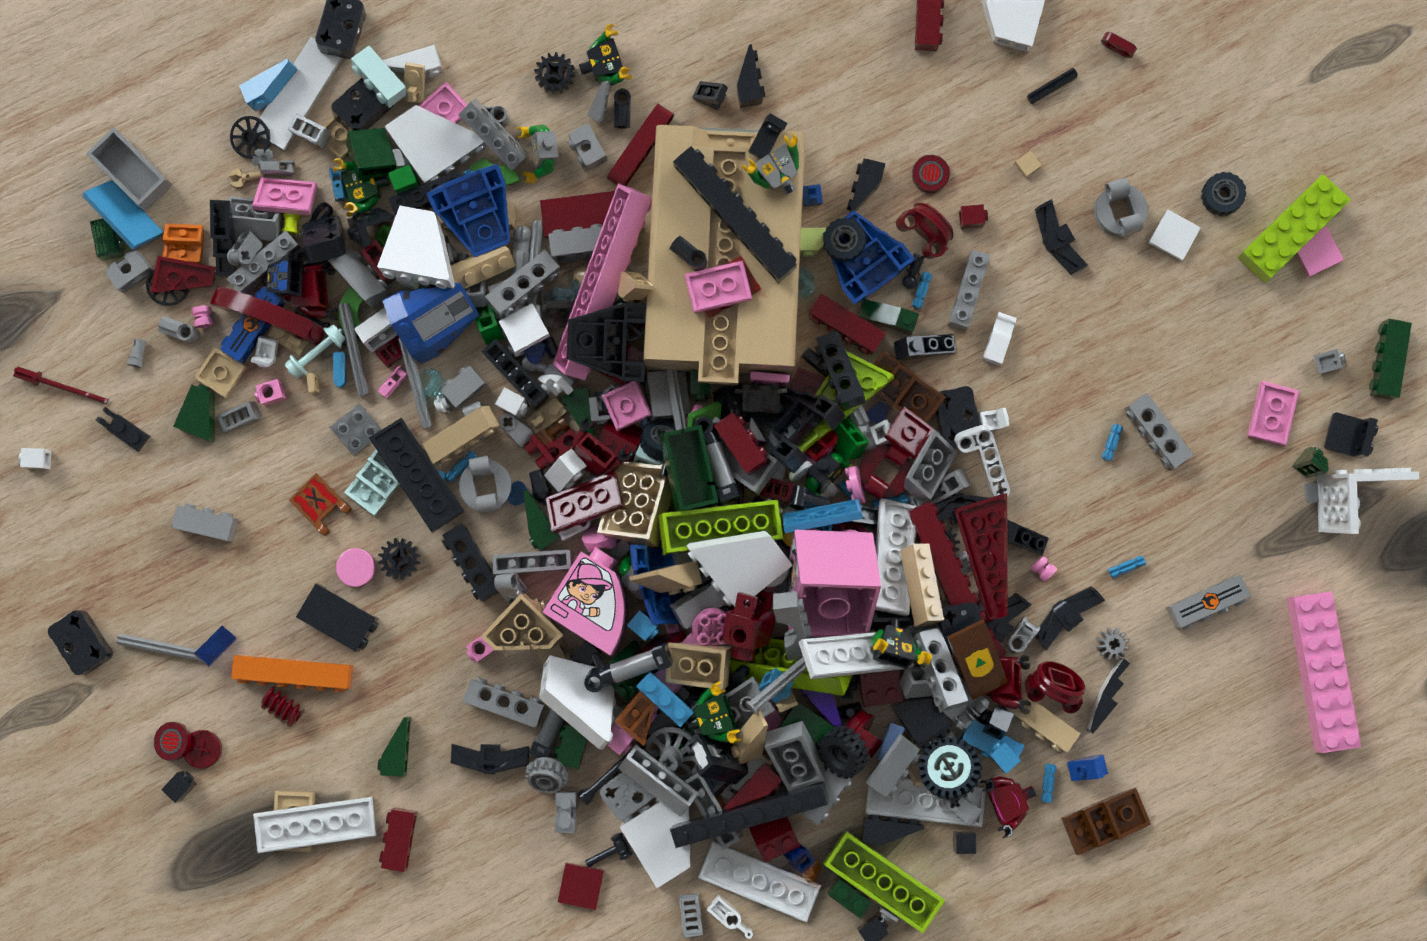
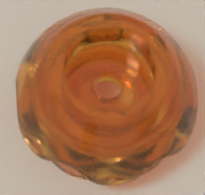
[802,858,821,883]

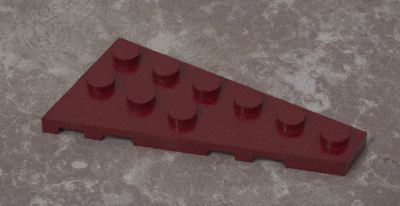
[954,493,1008,621]

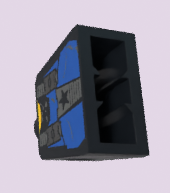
[262,257,303,297]

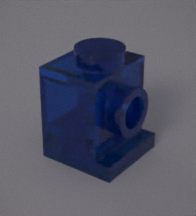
[783,843,816,874]

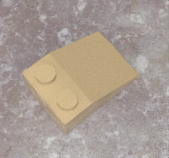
[629,561,702,595]
[665,643,732,690]

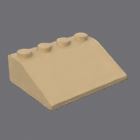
[597,461,672,547]

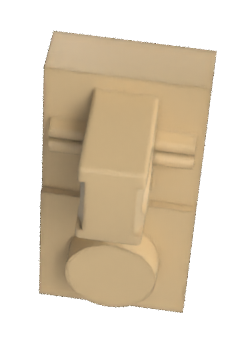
[404,62,425,103]
[267,327,309,356]
[525,397,568,433]

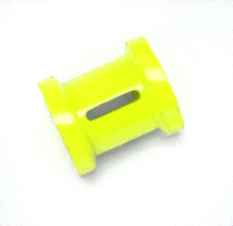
[281,213,300,235]

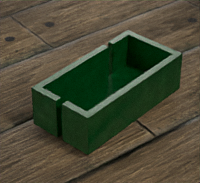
[659,425,718,511]

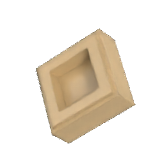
[1015,151,1042,178]
[306,373,320,395]

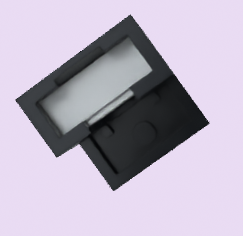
[685,732,749,796]

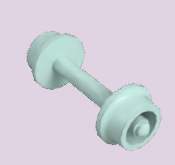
[285,324,346,379]

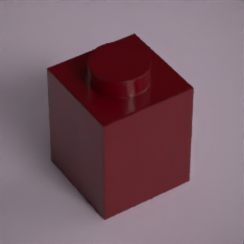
[959,204,988,229]

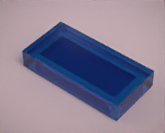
[194,625,237,667]

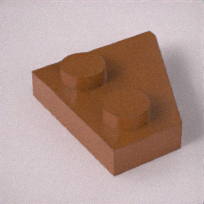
[614,691,656,746]

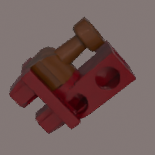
[524,416,576,470]

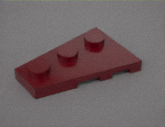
[150,256,216,294]

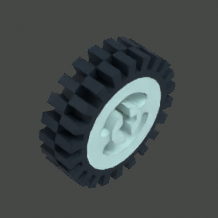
[918,736,982,801]

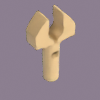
[228,168,266,189]

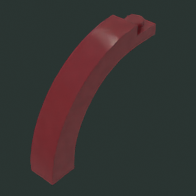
[210,286,325,346]

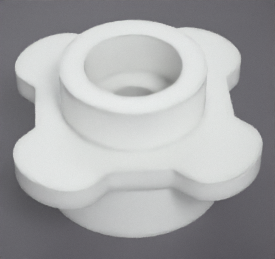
[434,395,451,414]

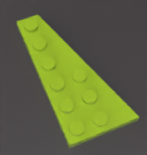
[798,351,894,453]

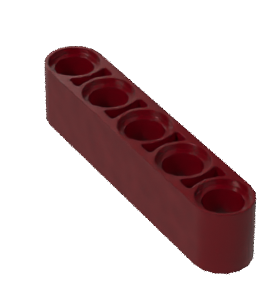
[607,103,674,186]

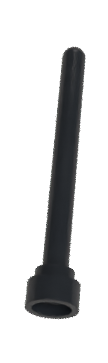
[577,735,650,805]

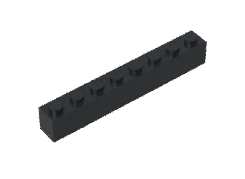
[673,146,797,284]
[670,781,829,848]

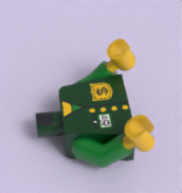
[332,158,389,217]
[687,681,741,743]

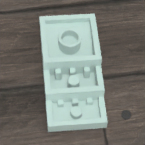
[344,450,400,517]

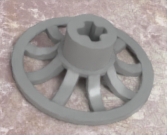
[646,727,699,779]

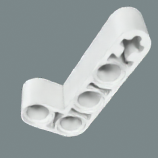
[954,425,1010,497]

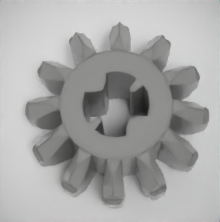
[1096,628,1130,660]

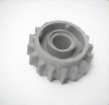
[525,757,568,794]

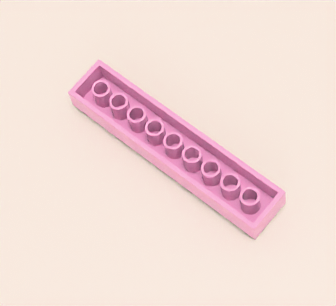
[552,183,652,380]

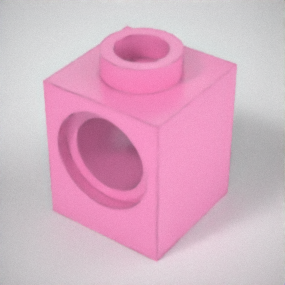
[255,379,287,406]
[466,637,496,662]

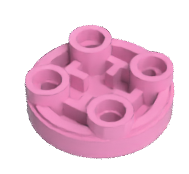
[845,466,866,504]
[582,523,617,552]
[336,548,376,587]
[692,608,726,646]

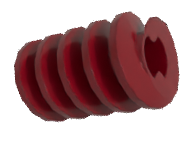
[261,686,305,727]

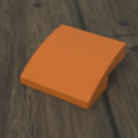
[162,223,204,264]

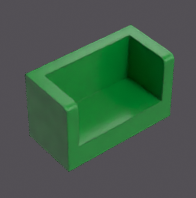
[388,165,420,194]

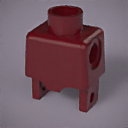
[722,590,776,661]

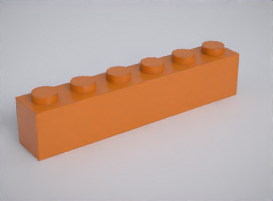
[231,655,353,692]

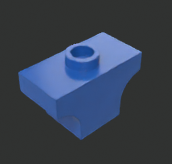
[1067,755,1108,781]

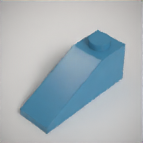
[239,58,298,111]

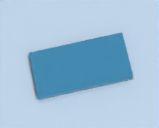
[82,180,164,250]
[782,499,863,533]

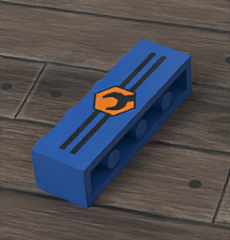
[220,286,286,364]

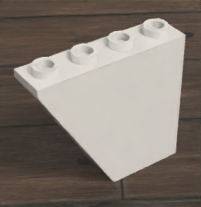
[981,0,1045,52]
[385,105,486,184]
[377,206,455,289]
[686,531,793,607]
[539,655,616,750]
[620,798,691,888]

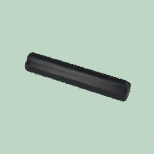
[1027,68,1078,104]

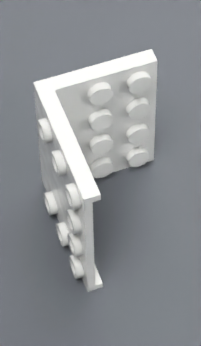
[1317,468,1419,534]

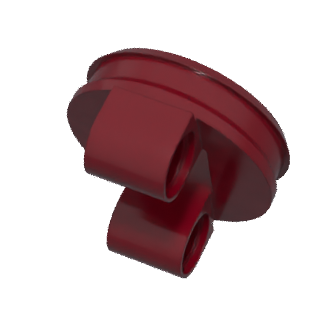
[896,203,954,259]
[860,445,912,500]
[1025,661,1086,714]
[847,710,883,758]

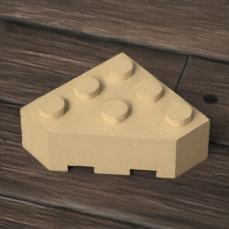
[480,593,567,650]

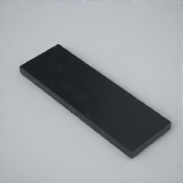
[369,417,465,533]

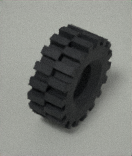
[818,725,870,779]

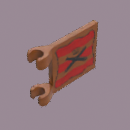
[289,473,352,536]

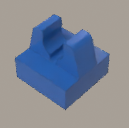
[803,184,823,207]

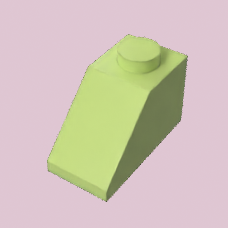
[800,228,826,257]

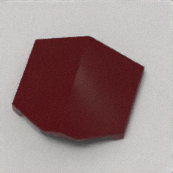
[804,430,838,462]

